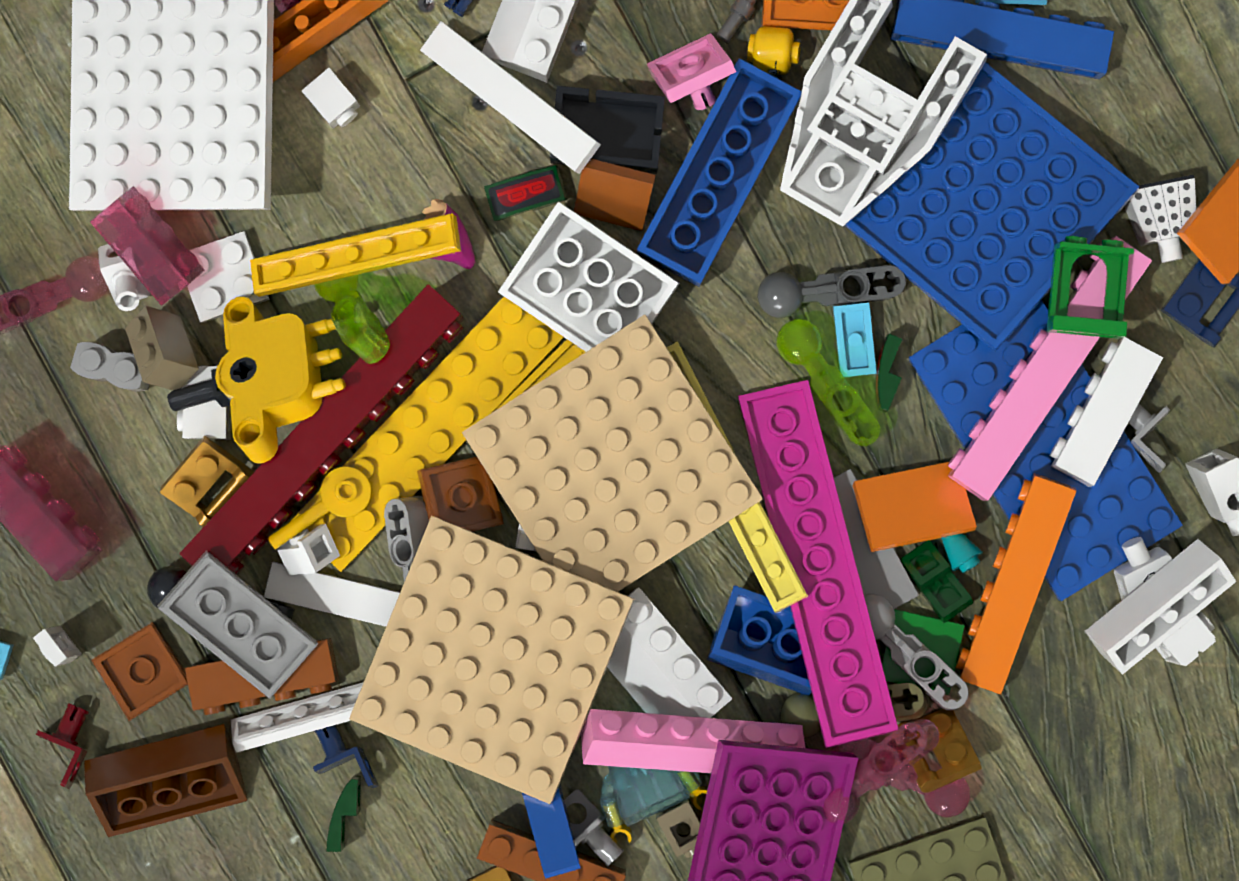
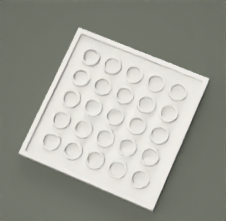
[69,0,274,211]

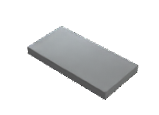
[834,469,919,609]
[157,550,318,699]

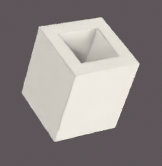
[301,68,360,129]

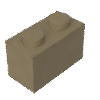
[125,305,199,390]

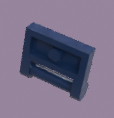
[1160,258,1239,348]

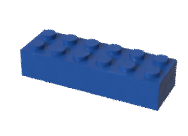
[636,58,802,287]

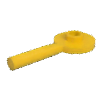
[267,467,371,550]

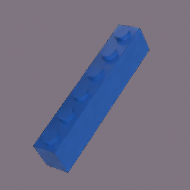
[890,0,1114,80]

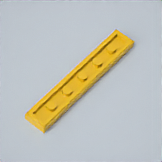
[250,213,461,297]

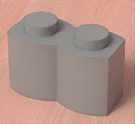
[70,342,149,391]

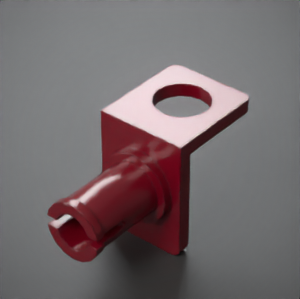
[36,703,89,789]

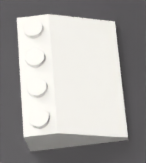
[498,202,680,352]

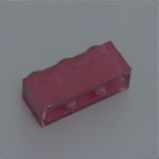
[90,186,205,306]

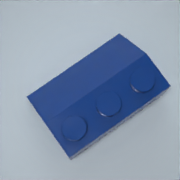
[706,585,812,695]

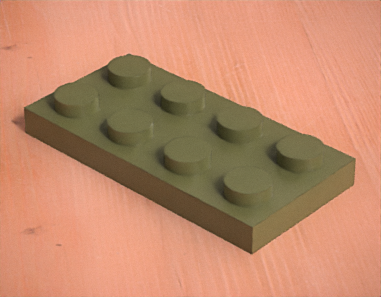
[848,816,1007,881]

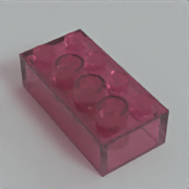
[0,445,103,582]

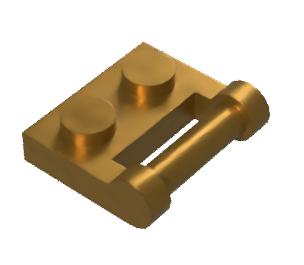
[160,435,254,527]
[892,709,982,793]

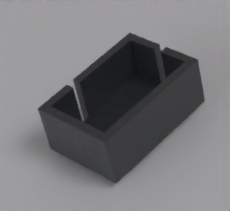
[549,86,665,174]

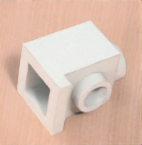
[277,524,340,575]

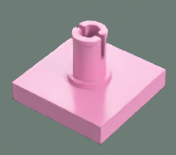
[647,33,736,110]

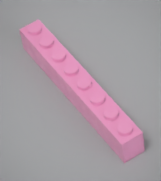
[948,236,1152,501]

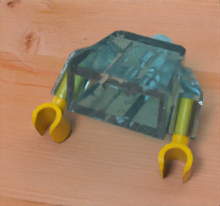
[600,766,708,844]

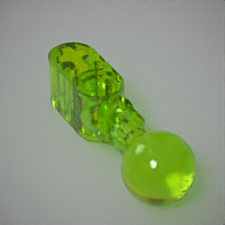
[313,275,390,364]
[776,319,880,446]

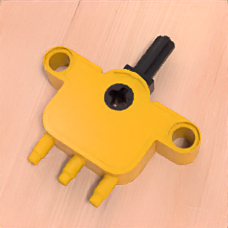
[167,296,346,464]

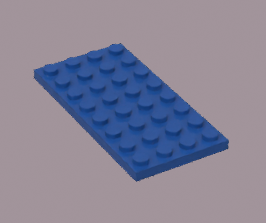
[907,300,1183,601]

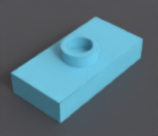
[833,302,877,378]

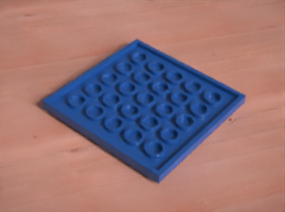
[845,62,1139,352]

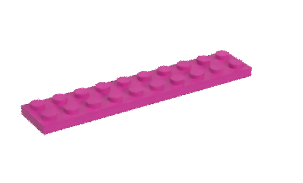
[738,380,899,748]

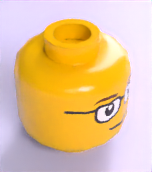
[747,26,801,75]

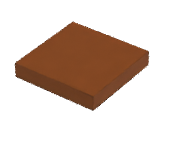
[574,159,656,231]
[417,457,504,532]
[91,621,188,721]

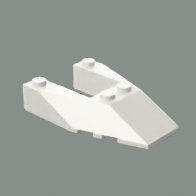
[780,0,987,227]

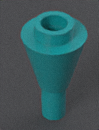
[942,533,983,573]

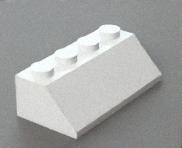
[482,0,579,83]
[607,587,732,718]

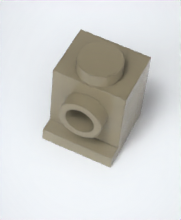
[656,798,700,858]

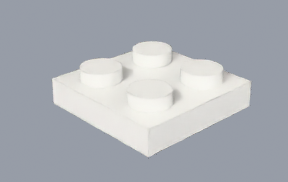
[177,231,270,323]

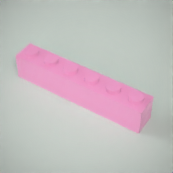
[581,709,805,773]

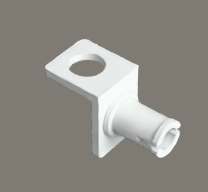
[98,237,150,311]

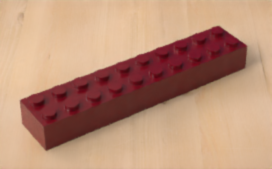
[179,284,464,575]

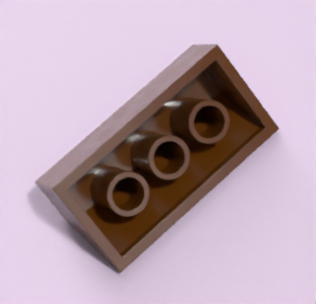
[84,724,248,838]

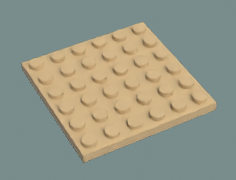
[462,314,763,592]
[349,516,635,804]

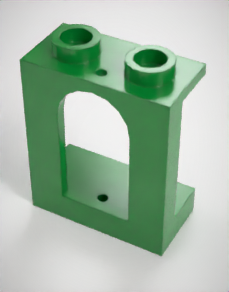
[1047,236,1134,339]

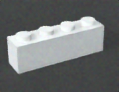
[1050,337,1163,487]
[1085,539,1236,675]

